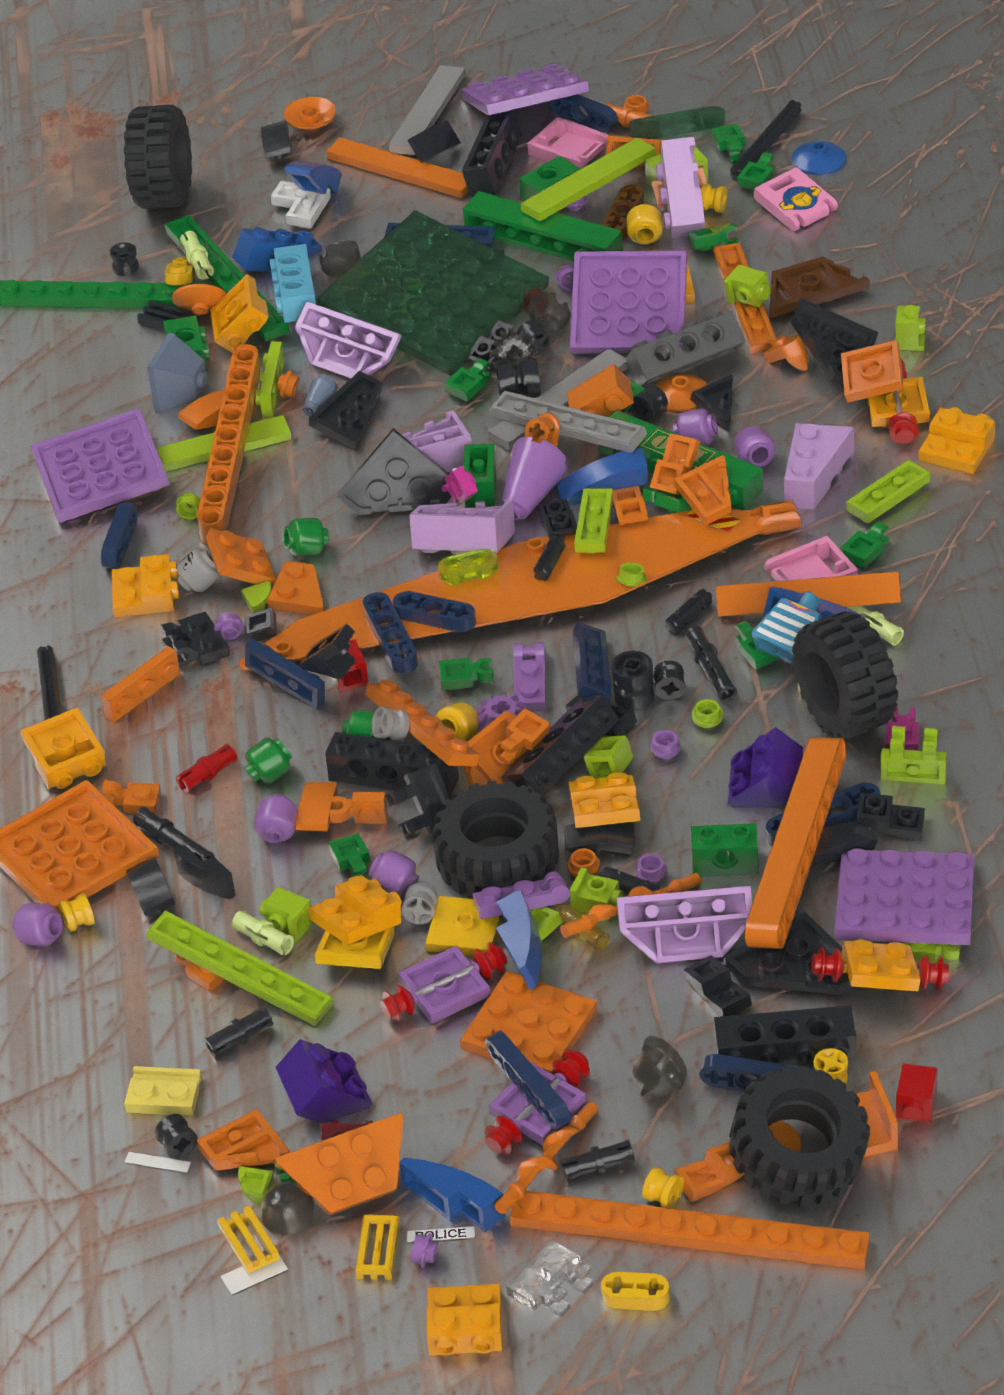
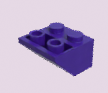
[728,727,803,808]
[275,1039,372,1123]

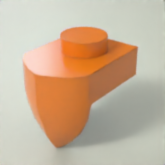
[763,334,809,371]

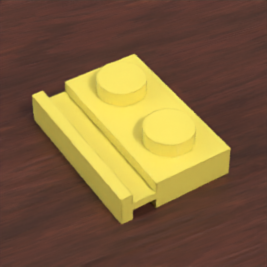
[124,1066,202,1116]

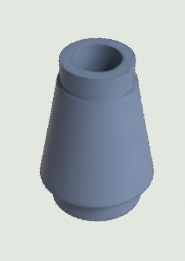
[302,375,338,417]

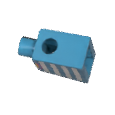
[751,592,822,664]

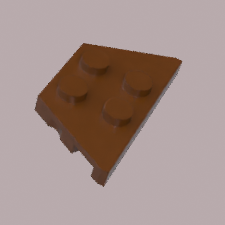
[769,256,870,318]

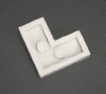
[271,181,331,228]

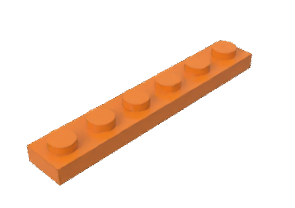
[365,680,479,766]

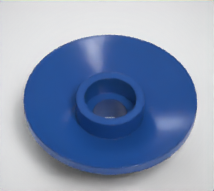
[792,141,846,175]

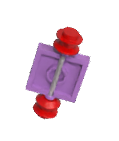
[380,942,507,1024]
[484,1050,590,1155]

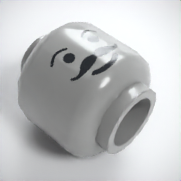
[177,548,221,592]

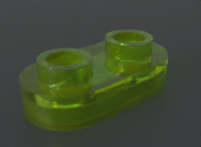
[438,549,499,585]

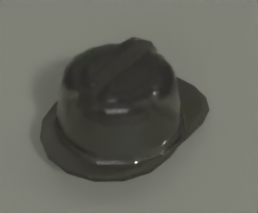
[631,1036,687,1098]

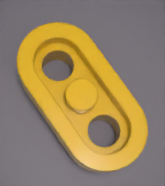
[164,257,195,285]

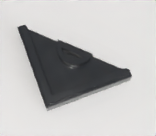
[690,375,733,430]

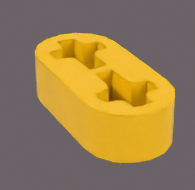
[601,1272,670,1311]

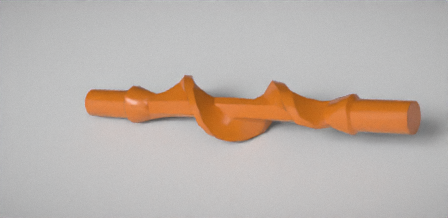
[560,873,702,938]
[495,1101,599,1214]

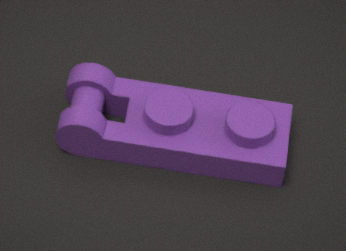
[513,642,546,712]
[472,872,570,919]

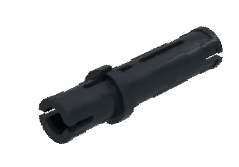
[685,626,737,702]
[133,807,215,862]

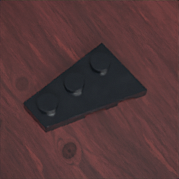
[309,370,382,450]

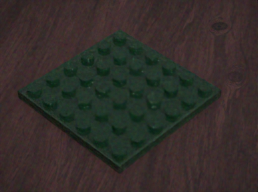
[316,210,549,376]

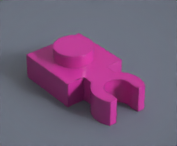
[442,466,478,504]
[885,707,919,750]

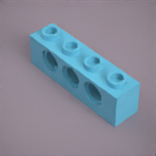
[270,244,316,323]

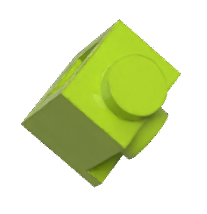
[723,264,771,307]
[896,305,926,351]
[584,735,633,779]
[570,867,623,922]
[259,887,314,944]

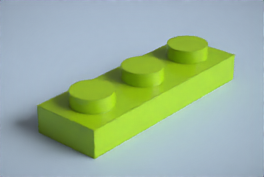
[255,342,285,417]
[846,460,930,524]
[574,488,614,554]

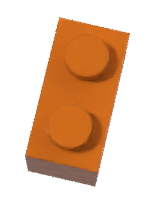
[567,364,634,417]

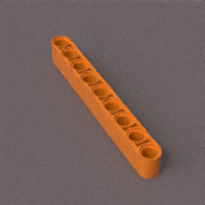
[197,344,260,545]
[745,737,846,949]

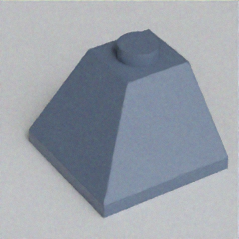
[147,333,209,413]

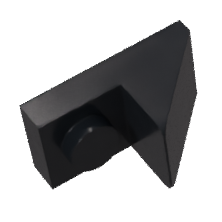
[299,623,355,679]

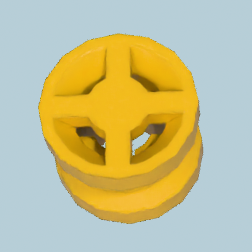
[701,183,728,213]
[59,893,95,932]
[813,1048,849,1084]
[642,1166,684,1208]

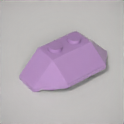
[295,302,402,379]
[617,886,752,964]

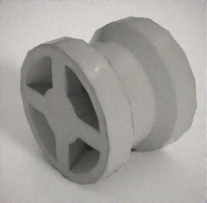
[371,707,410,741]
[402,883,438,924]

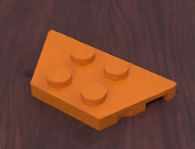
[463,711,528,787]
[274,1112,404,1216]

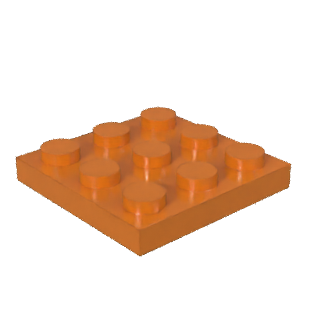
[460,971,598,1075]

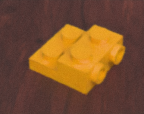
[210,274,269,353]
[918,407,995,474]
[112,554,179,618]
[20,707,106,789]
[569,772,640,828]
[308,875,402,945]
[426,1284,502,1356]

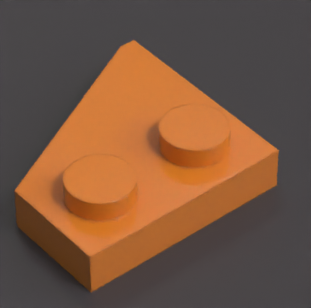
[674,455,731,525]
[267,561,324,615]
[197,1109,290,1171]

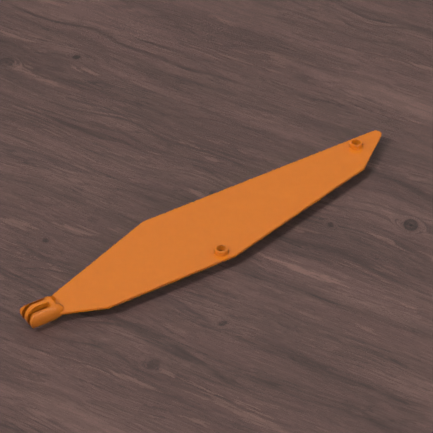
[239,500,802,670]

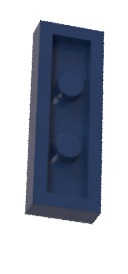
[245,638,325,709]

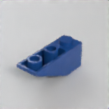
[232,227,322,272]

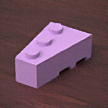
[656,137,705,239]
[403,410,472,473]
[784,423,854,509]
[409,499,515,556]

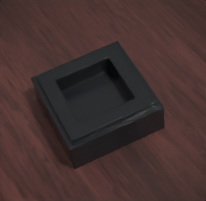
[244,608,277,642]

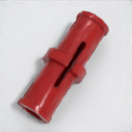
[175,744,238,793]

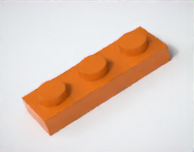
[101,646,180,723]

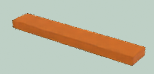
[326,137,469,199]
[713,243,776,354]
[716,571,902,617]

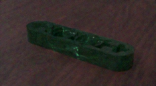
[629,106,726,139]

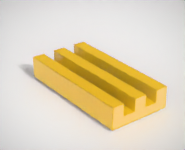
[217,1205,280,1274]
[355,1215,400,1280]

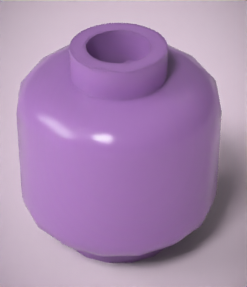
[673,408,718,446]
[734,426,776,468]
[254,794,298,843]
[368,850,419,897]
[12,903,63,946]

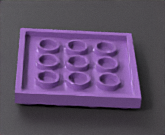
[461,63,589,115]
[570,251,687,354]
[31,408,170,523]
[835,849,974,945]

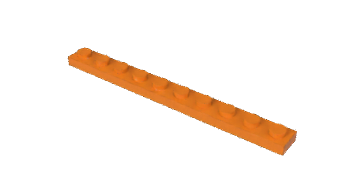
[510,1191,870,1270]

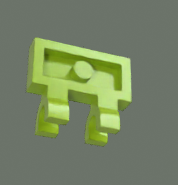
[881,726,947,784]

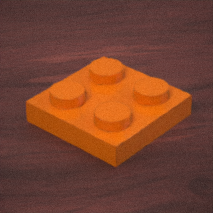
[841,340,904,403]
[206,528,276,587]

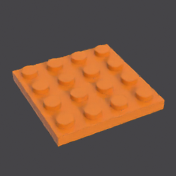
[0,780,159,914]

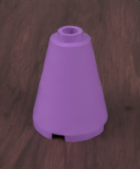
[500,437,568,520]

